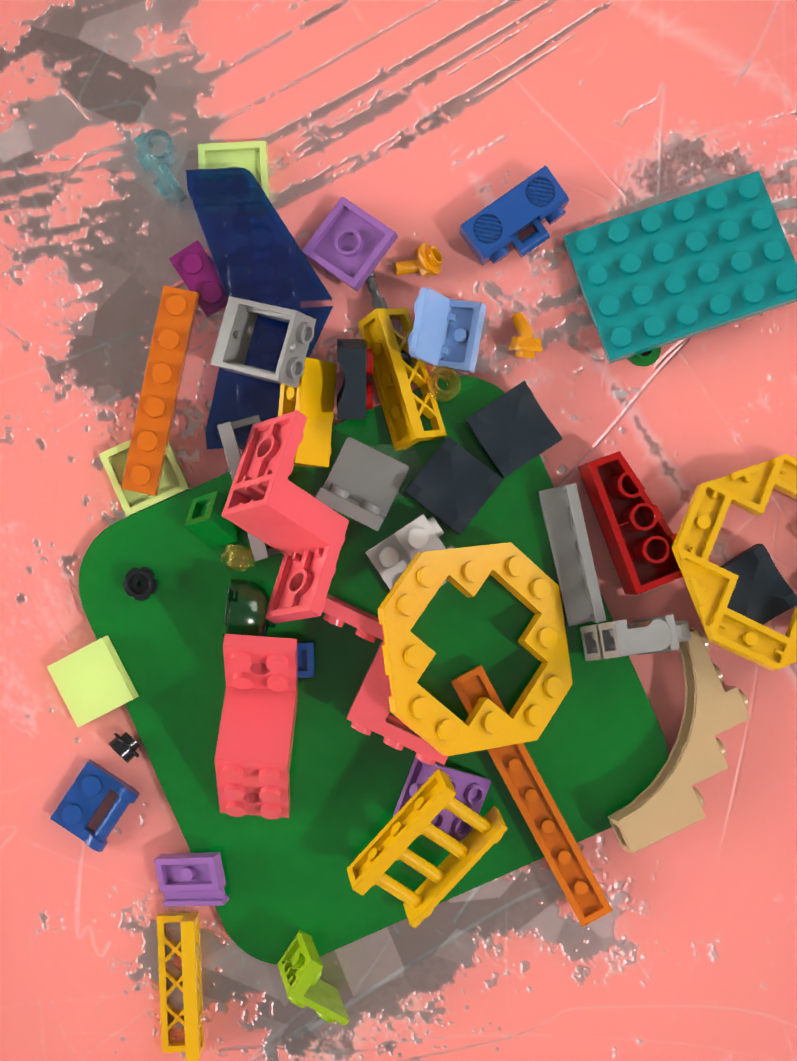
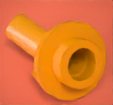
[393,243,443,278]
[509,312,543,359]

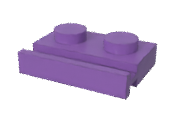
[154,852,229,907]

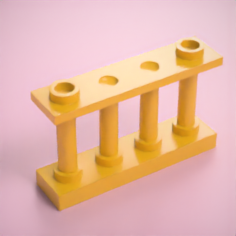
[347,768,508,928]

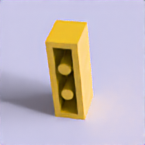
[278,357,337,468]

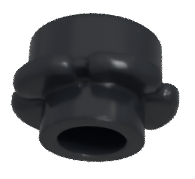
[124,567,158,601]
[109,732,140,763]

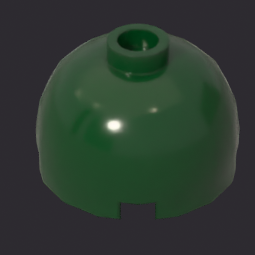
[223,578,276,641]

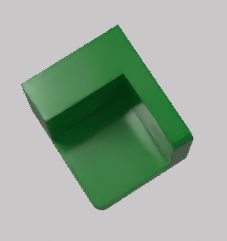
[184,491,241,548]

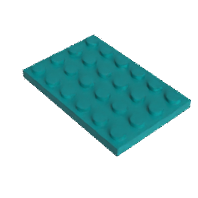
[563,171,797,364]

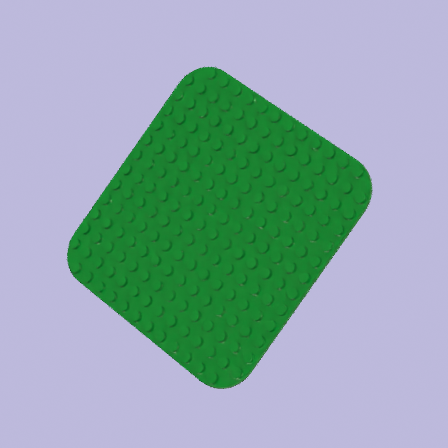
[78,376,668,965]

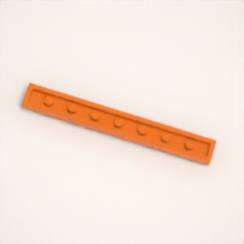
[450,664,613,927]

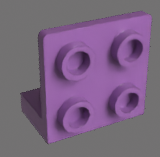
[393,757,491,842]

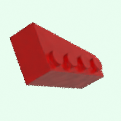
[577,451,683,595]

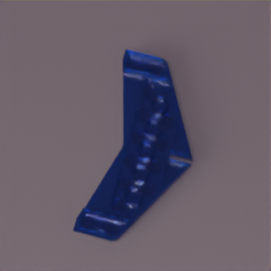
[186,168,333,449]

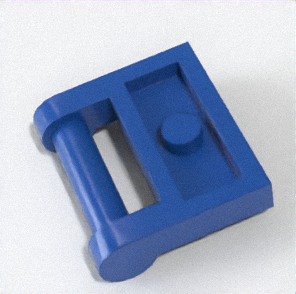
[50,759,140,852]

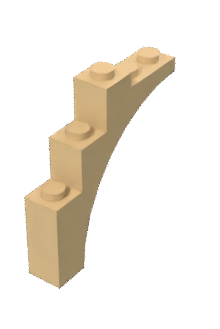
[608,628,751,854]

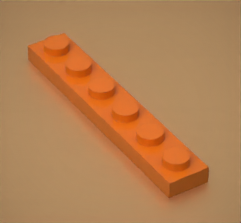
[121,285,199,496]

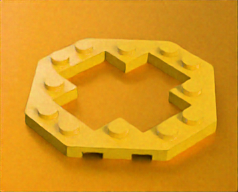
[672,453,797,671]
[377,542,573,756]

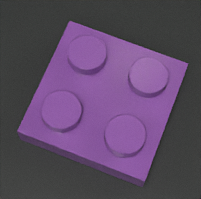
[302,196,398,292]

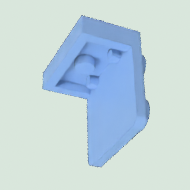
[408,287,487,373]

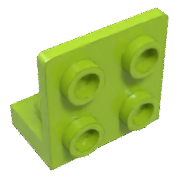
[277,930,350,1026]

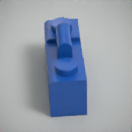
[459,165,569,265]

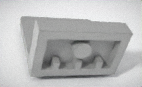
[315,437,409,531]

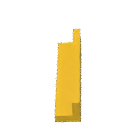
[357,308,447,451]
[157,912,204,1061]

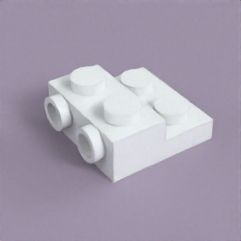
[365,514,454,590]

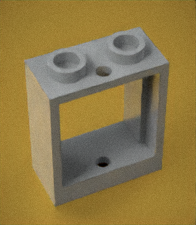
[210,296,316,388]

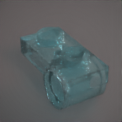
[133,129,187,206]

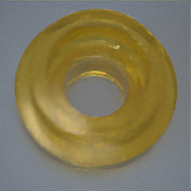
[426,366,461,401]
[220,545,255,571]

